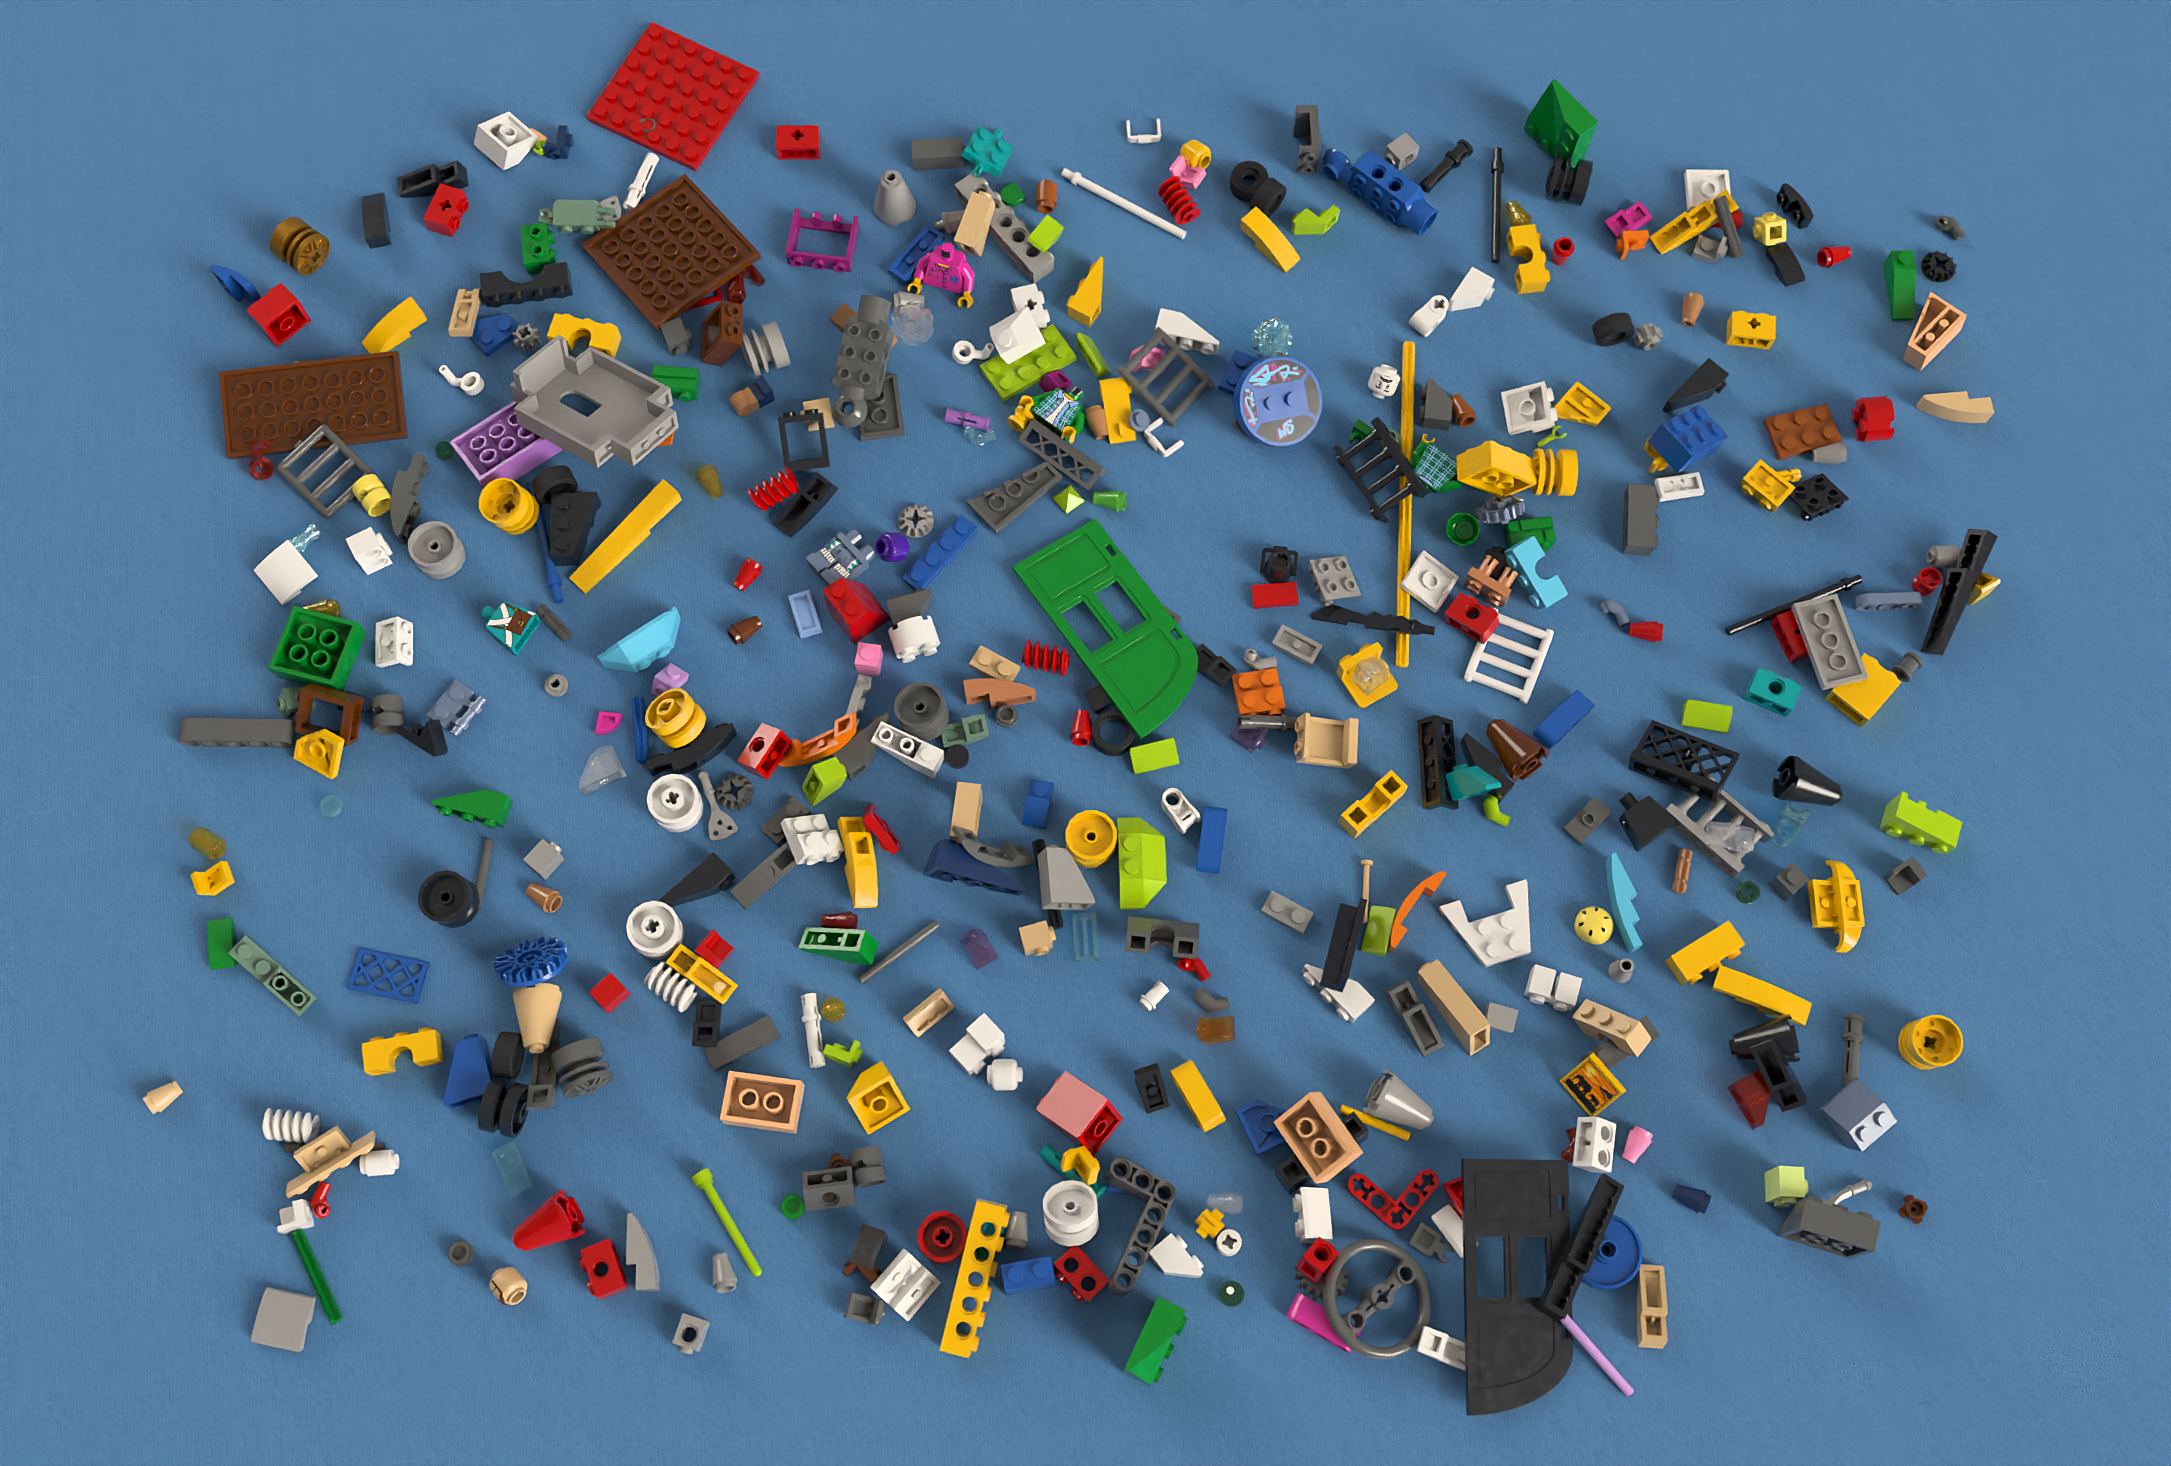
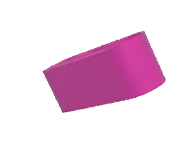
[1286,1293,1362,1353]

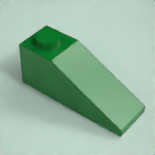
[1883,250,1916,321]
[799,927,879,965]

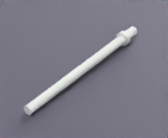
[1061,168,1187,239]

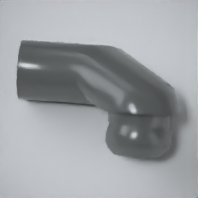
[1935,216,1965,240]
[1195,988,1229,1012]

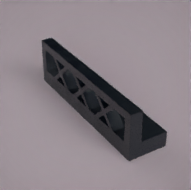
[1417,715,1459,810]
[1319,898,1367,993]

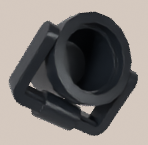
[1260,546,1298,584]

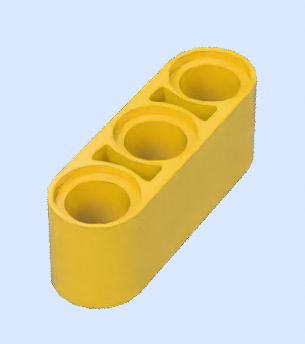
[1169,1059,1226,1133]

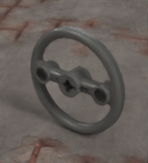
[1323,1239,1431,1359]

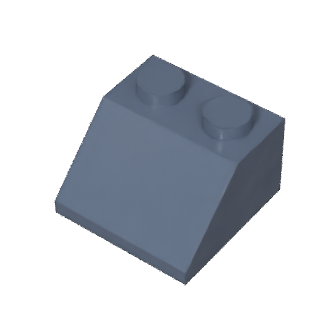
[1820,1079,1897,1152]

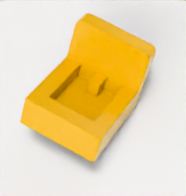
[1643,436,1668,474]
[190,861,235,896]
[1060,1145,1100,1185]

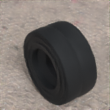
[1230,161,1269,202]
[1250,177,1287,217]
[1592,312,1635,347]

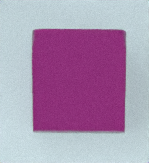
[1039,369,1073,392]

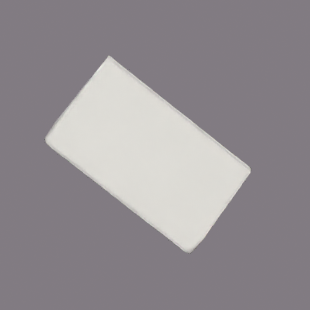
[1431,1204,1479,1258]

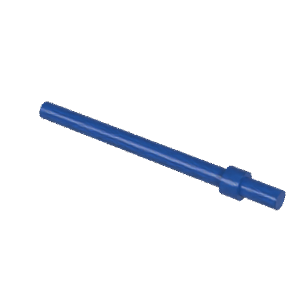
[526,481,563,603]

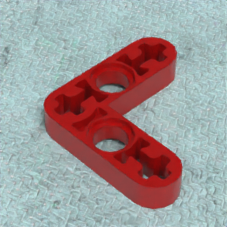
[1346,1169,1439,1230]

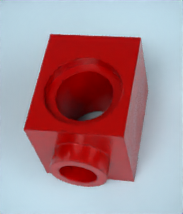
[1296,1236,1339,1284]

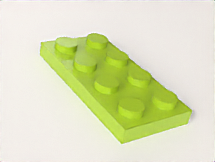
[980,324,1077,402]

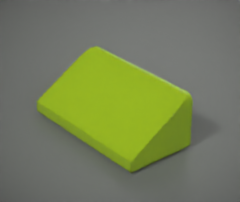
[1076,333,1111,378]
[1681,699,1733,733]
[1129,738,1179,775]
[1361,906,1396,957]

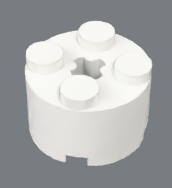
[888,616,940,663]

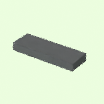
[704,1015,780,1071]

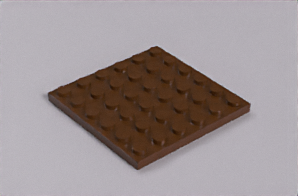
[581,174,761,331]

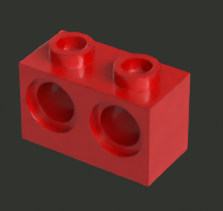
[1053,1245,1109,1304]

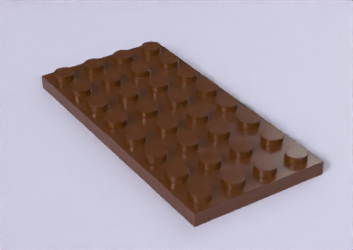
[219,351,408,460]

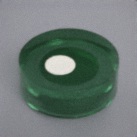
[1219,1281,1244,1307]

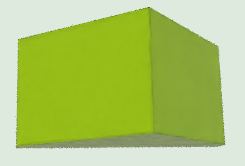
[1027,214,1064,253]

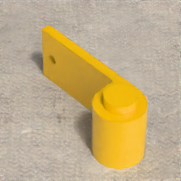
[1099,377,1136,444]

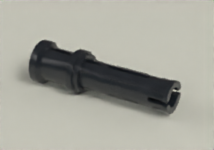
[1419,139,1473,193]

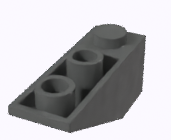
[832,712,891,781]

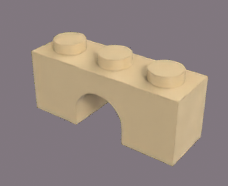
[1572,999,1651,1057]

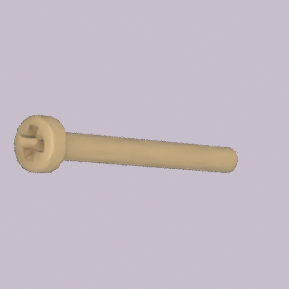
[1361,860,1373,923]

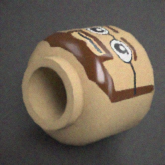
[489,1267,527,1305]

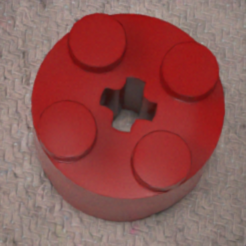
[1851,395,1895,442]
[917,1211,968,1265]

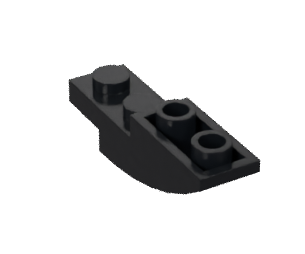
[646,723,737,776]

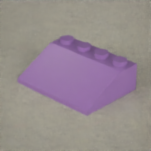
[450,401,564,489]

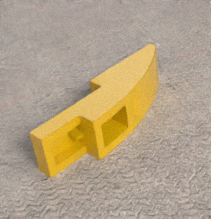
[837,817,878,908]

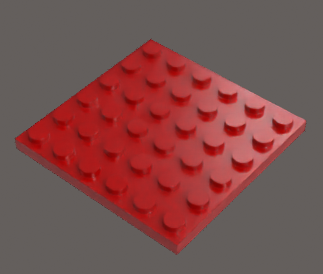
[586,22,760,172]

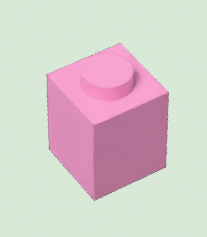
[855,642,883,676]

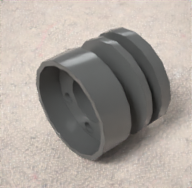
[550,1038,614,1098]

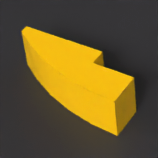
[1240,207,1300,273]
[362,297,427,354]
[666,943,738,1005]

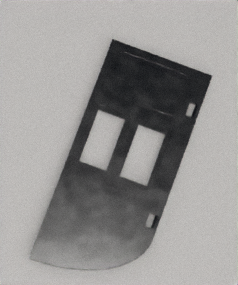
[1461,1159,1573,1416]

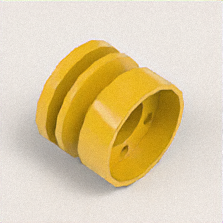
[1531,449,1578,496]
[479,478,539,535]
[1898,1015,1963,1070]

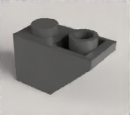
[1418,378,1453,430]
[886,589,933,630]

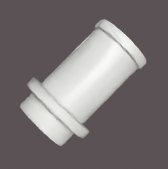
[1139,981,1169,1012]

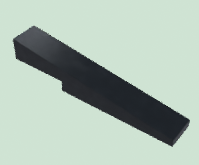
[1920,529,1998,656]
[1535,1173,1624,1321]

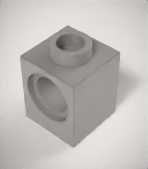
[1384,133,1419,170]
[672,1313,710,1355]

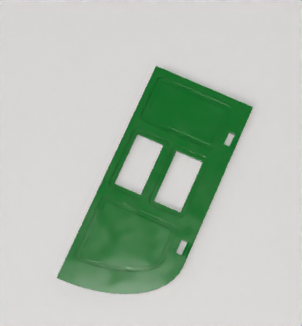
[1012,518,1198,740]

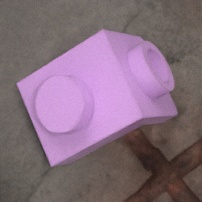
[651,663,689,697]

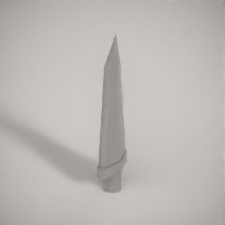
[934,207,1003,234]

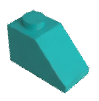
[1445,764,1502,801]

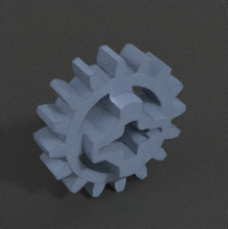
[1476,495,1525,525]

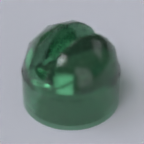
[435,441,454,461]

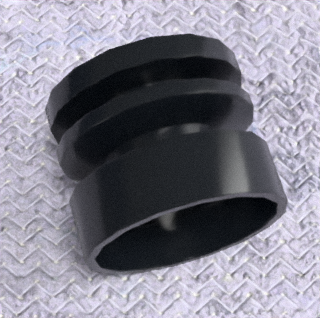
[1545,153,1593,206]

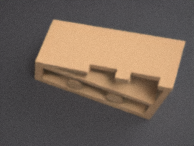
[1902,292,1967,371]

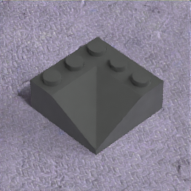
[1777,1196,1881,1259]

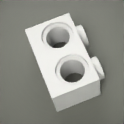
[346,527,393,575]
[1573,1117,1616,1173]

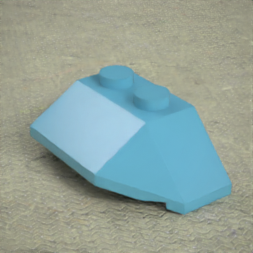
[597,607,681,673]

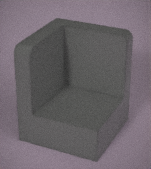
[1883,857,1928,895]

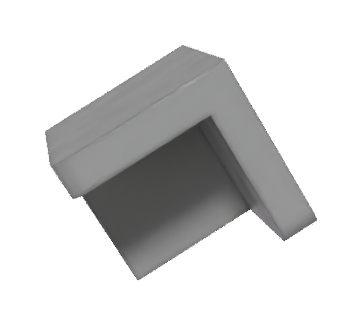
[1484,1002,1518,1033]

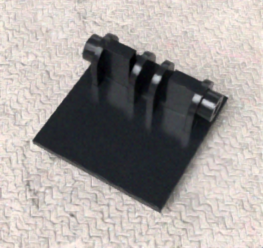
[1789,473,1849,521]

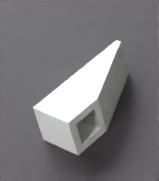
[1155,308,1219,355]
[871,721,945,779]
[1302,964,1375,1024]

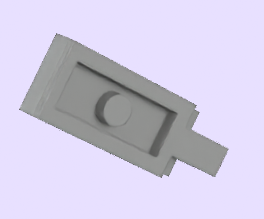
[846,674,872,731]

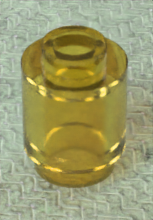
[189,827,226,860]

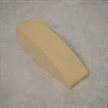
[1916,391,1994,423]
[1636,1264,1668,1349]

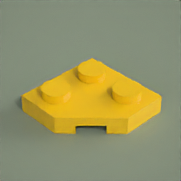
[293,729,344,780]

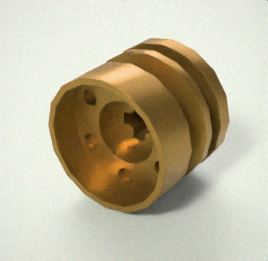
[269,217,330,275]

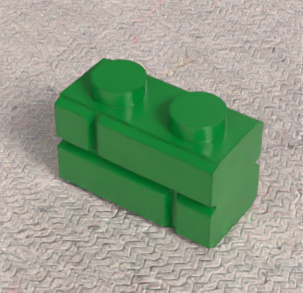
[652,365,701,402]
[1503,516,1556,552]

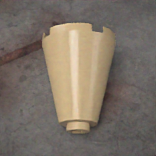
[512,983,562,1053]

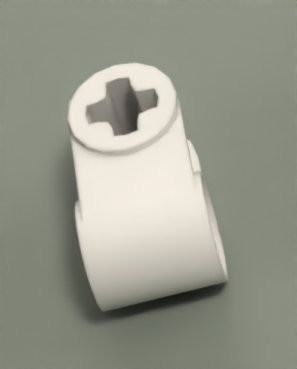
[1409,295,1449,338]
[1161,788,1202,834]

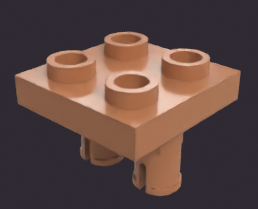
[1464,555,1518,608]

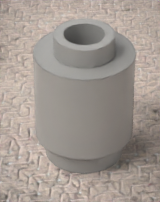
[1926,545,1961,568]

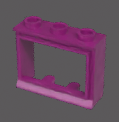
[785,208,860,272]

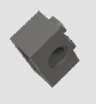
[802,1166,856,1212]

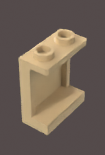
[1294,712,1358,769]

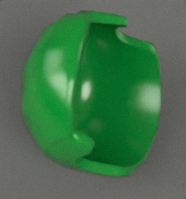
[1445,513,1481,546]

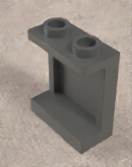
[1292,105,1321,174]

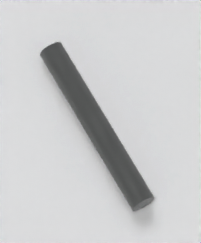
[476,839,494,910]

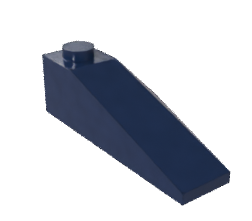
[923,839,1025,896]

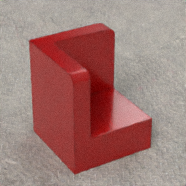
[695,929,734,969]
[590,973,631,1014]

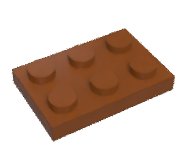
[1763,403,1842,460]

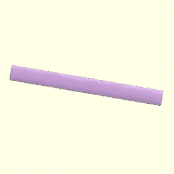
[1560,1314,1634,1397]

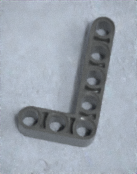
[1105,1158,1176,1297]

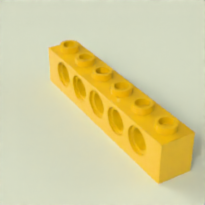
[939,1198,1010,1358]

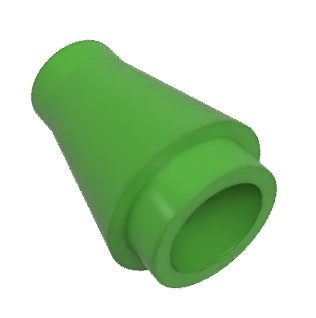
[1093,490,1127,512]

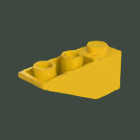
[1066,256,1103,328]

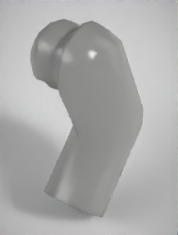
[1244,649,1277,671]

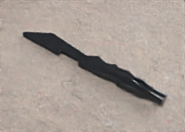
[1311,604,1436,635]

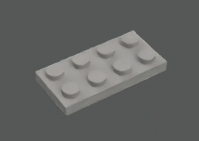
[1791,594,1868,690]

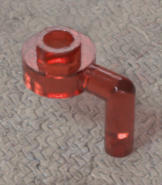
[248,439,274,481]

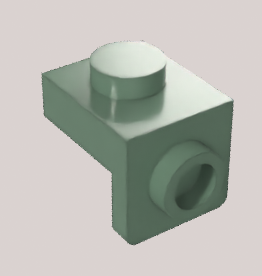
[276,686,316,718]

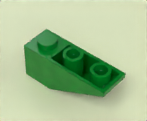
[432,789,513,829]

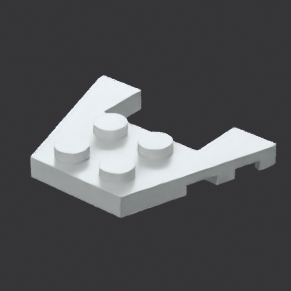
[1439,880,1531,968]

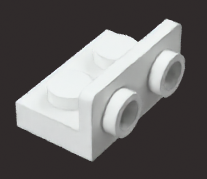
[375,617,413,668]

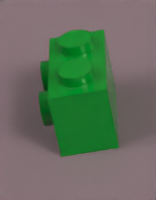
[520,223,557,274]

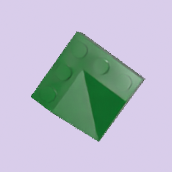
[1524,79,1598,167]
[268,606,366,691]
[1123,1297,1188,1386]

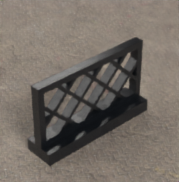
[1628,720,1740,804]

